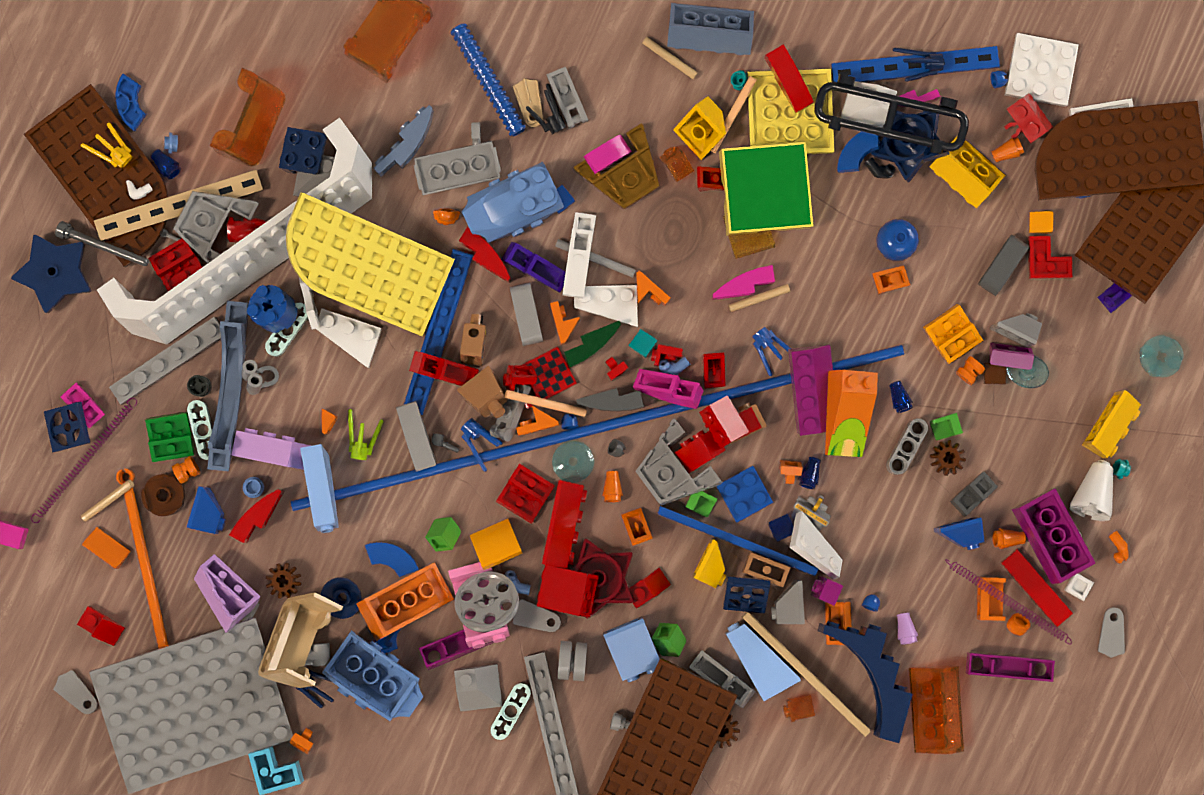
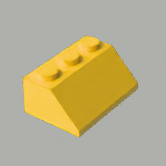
[929,135,1006,208]
[1082,390,1141,459]

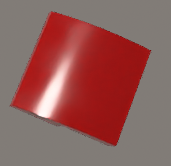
[148,238,203,291]
[496,464,555,524]

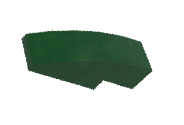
[564,321,621,369]

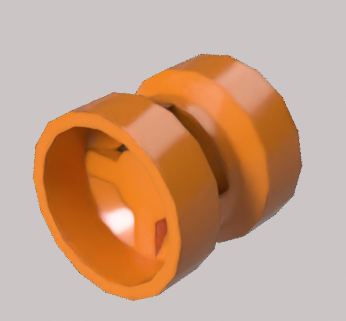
[956,356,985,386]
[172,456,201,484]

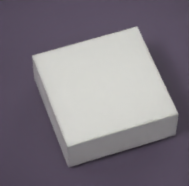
[1064,574,1094,601]

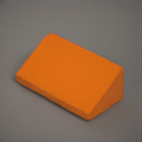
[82,527,131,569]
[825,602,852,645]

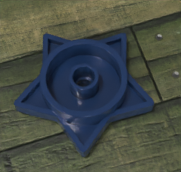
[871,111,949,182]
[11,235,92,313]

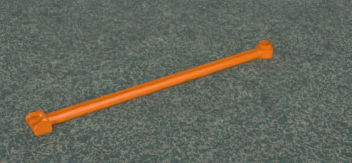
[116,468,168,649]

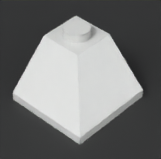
[840,81,897,127]

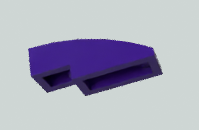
[501,242,566,293]

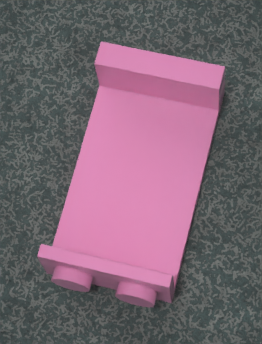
[448,562,510,649]

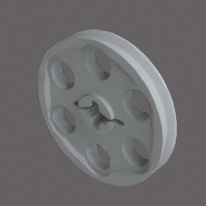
[455,571,519,632]

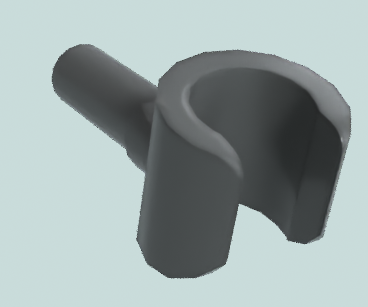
[431,434,460,453]

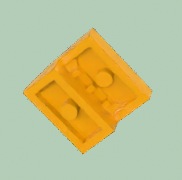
[923,304,984,364]
[470,518,523,570]

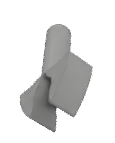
[471,122,481,145]

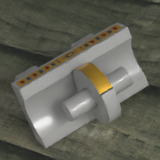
[791,495,831,531]

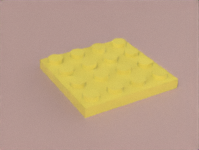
[747,69,834,154]

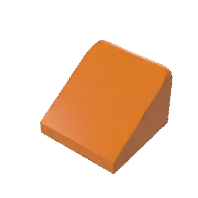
[322,408,338,435]

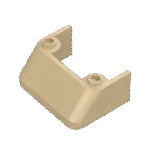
[258,592,343,688]

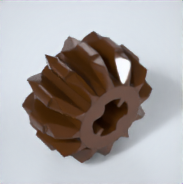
[929,440,966,476]
[266,563,302,599]
[714,714,740,748]

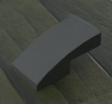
[950,471,998,517]

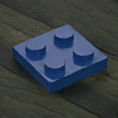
[716,466,773,523]

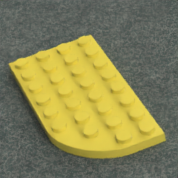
[286,192,455,336]

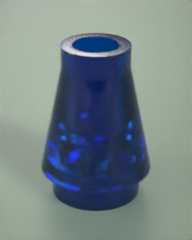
[151,149,181,180]
[889,381,913,413]
[798,457,821,489]

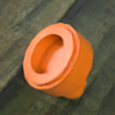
[1006,613,1030,636]

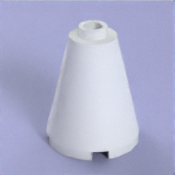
[1070,460,1113,521]

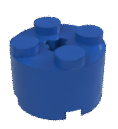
[247,285,298,333]

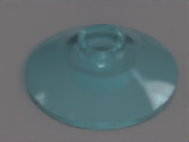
[1007,356,1049,389]
[552,441,594,483]

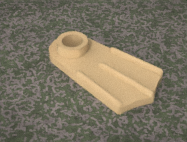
[513,78,543,127]

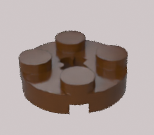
[141,474,185,516]

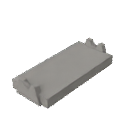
[413,141,501,195]

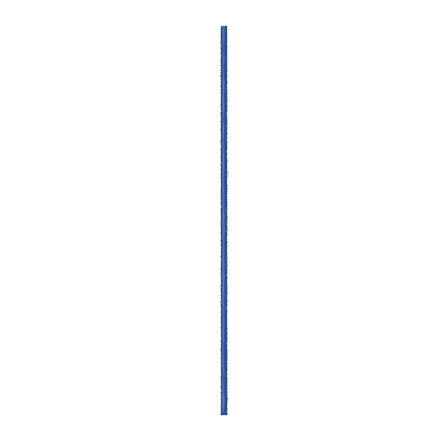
[291,345,904,511]

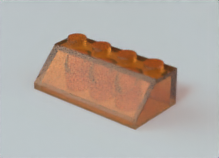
[909,666,964,754]

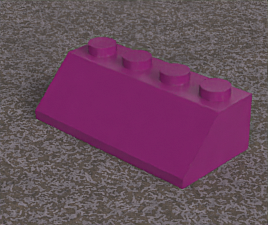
[788,344,833,436]
[1012,488,1096,584]

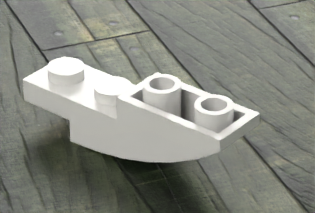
[563,212,596,299]

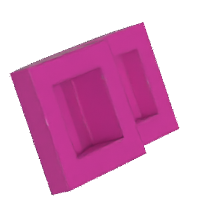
[898,89,940,107]
[584,134,632,174]
[60,382,105,428]

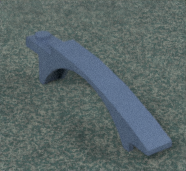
[207,301,249,471]

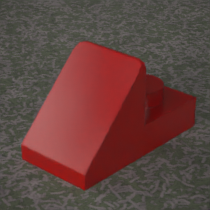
[697,166,724,192]
[629,568,671,609]
[77,606,125,646]

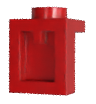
[651,344,683,367]
[503,365,537,391]

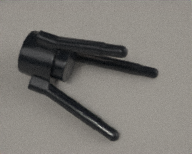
[526,83,566,135]

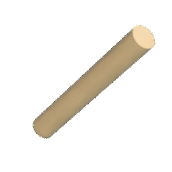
[642,37,698,79]
[728,284,790,312]
[81,480,134,522]

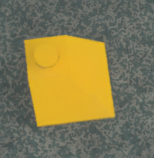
[673,96,726,160]
[692,539,726,588]

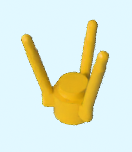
[81,123,133,168]

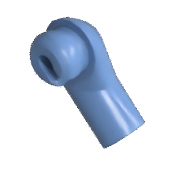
[659,356,691,375]
[504,570,531,595]

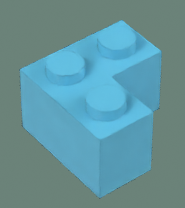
[248,746,304,795]

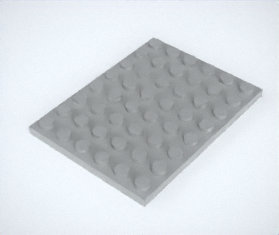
[89,617,293,794]

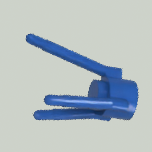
[752,327,791,376]
[461,418,502,472]

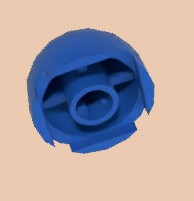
[876,219,919,261]

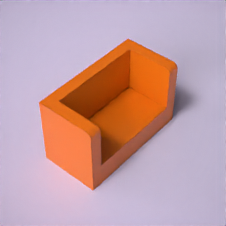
[977,577,1006,621]

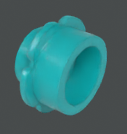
[731,70,748,91]
[1112,459,1131,479]

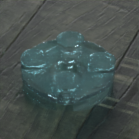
[1139,335,1184,378]

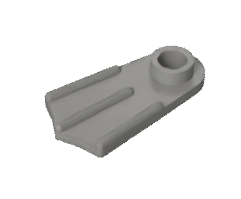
[513,599,561,632]
[1098,607,1125,658]
[53,670,98,714]

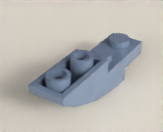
[374,105,434,177]

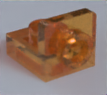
[660,146,694,182]
[783,695,815,722]

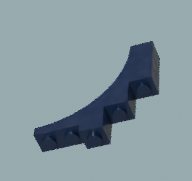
[817,621,913,743]

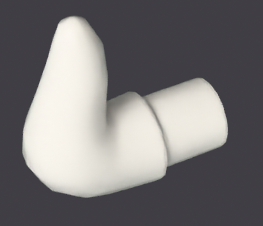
[126,180,153,200]

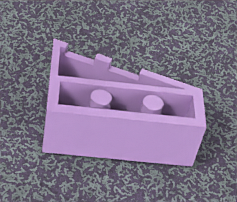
[231,428,311,470]
[194,554,261,633]

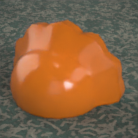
[433,208,460,225]

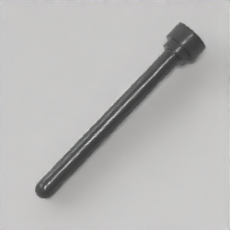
[55,221,149,266]

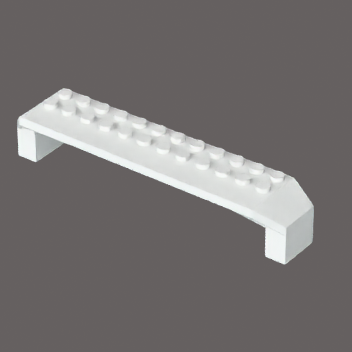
[97,118,372,345]

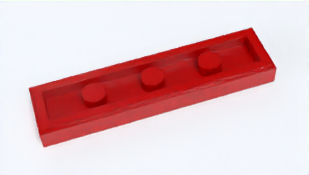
[1001,549,1073,627]

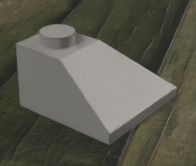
[293,155,335,197]
[990,313,1042,347]
[771,580,805,624]
[454,664,502,711]

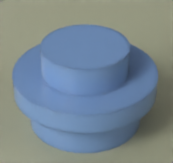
[164,132,178,154]
[243,477,264,498]

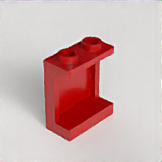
[537,565,598,617]

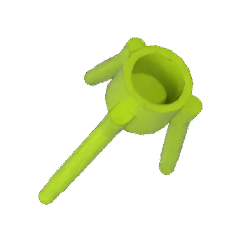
[348,409,384,460]

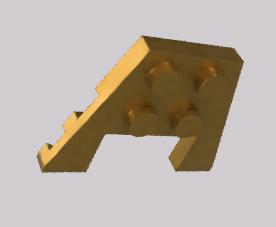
[573,123,659,210]

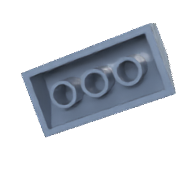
[667,3,754,55]

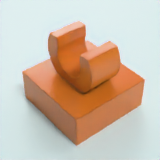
[290,728,313,755]

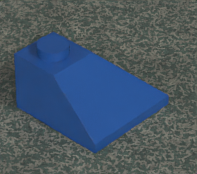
[187,486,226,534]
[934,517,984,550]

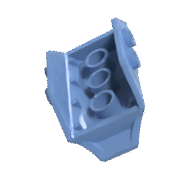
[462,162,564,243]
[322,630,423,721]

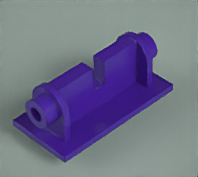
[1097,283,1132,313]

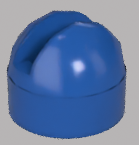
[990,71,1008,88]
[561,414,578,430]
[862,594,880,612]

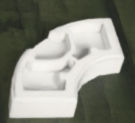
[300,279,320,329]

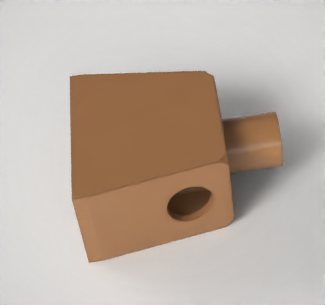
[460,314,486,366]
[457,366,508,418]

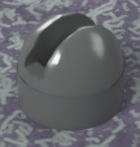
[608,439,626,457]

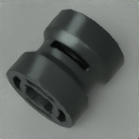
[187,375,212,397]

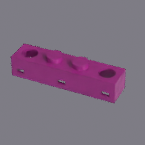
[811,576,843,606]
[419,629,507,671]
[966,652,1055,682]

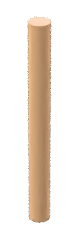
[711,76,757,154]
[505,390,587,417]

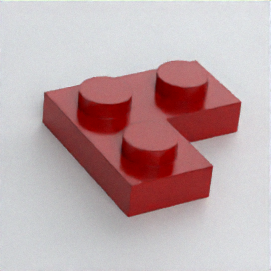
[1028,236,1073,279]

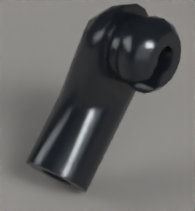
[864,157,896,179]

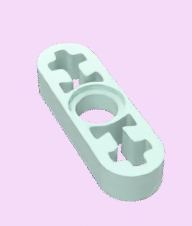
[265,303,308,357]
[187,400,213,460]
[491,683,531,740]

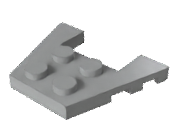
[173,191,259,263]
[636,418,723,505]

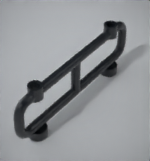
[814,74,969,155]

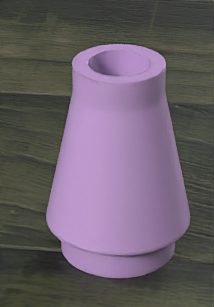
[897,613,918,645]

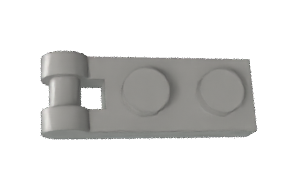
[546,67,588,129]
[490,384,531,441]

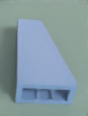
[300,444,339,533]
[725,622,801,701]

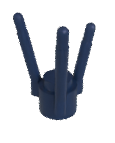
[893,48,944,82]
[296,669,334,708]

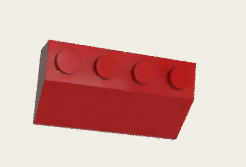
[542,480,587,568]

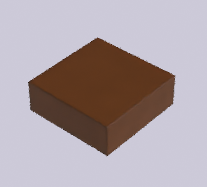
[983,363,1006,385]

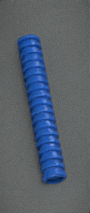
[450,23,526,136]

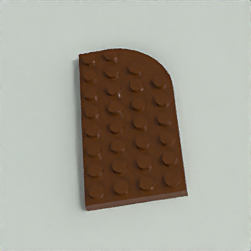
[24,84,168,268]
[1035,101,1204,201]
[1075,185,1204,304]
[597,658,738,795]

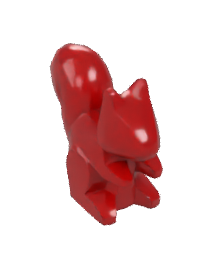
[227,217,267,243]

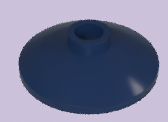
[321,577,362,619]

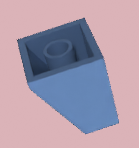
[603,617,659,683]

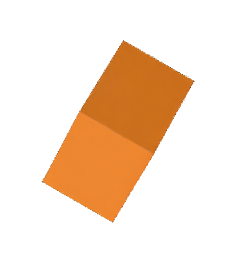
[621,508,653,546]

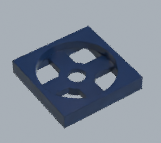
[44,402,90,453]
[723,577,770,613]

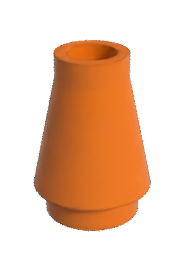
[991,138,1024,163]
[602,471,623,503]
[992,528,1026,549]

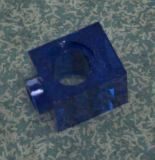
[767,513,794,542]

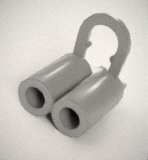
[241,360,279,395]

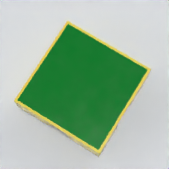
[719,142,813,236]

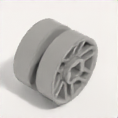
[558,641,587,682]

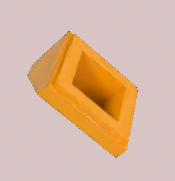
[1029,211,1053,234]

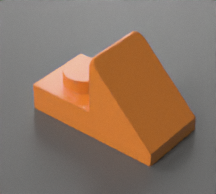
[872,265,910,295]
[636,270,671,306]
[550,301,580,345]
[516,406,559,436]

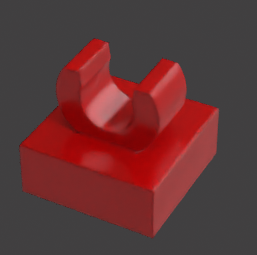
[605,357,628,381]

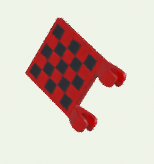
[522,346,577,409]

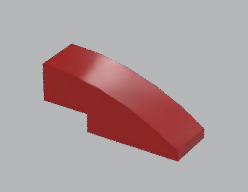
[764,44,814,113]
[459,226,511,283]
[409,351,479,386]
[229,489,285,543]

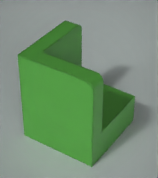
[930,413,963,440]
[685,491,717,517]
[425,517,461,552]
[652,623,687,657]

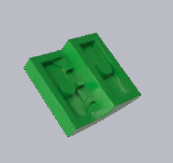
[145,412,194,462]

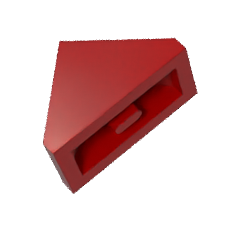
[702,352,726,388]

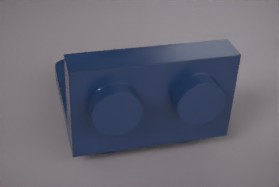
[279,127,327,175]

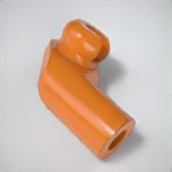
[1109,531,1129,564]

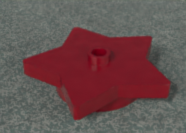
[569,539,634,619]

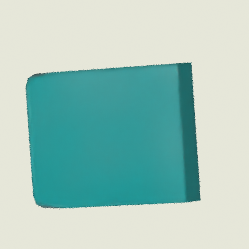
[628,329,658,358]

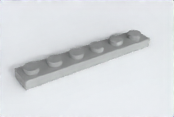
[109,317,221,405]

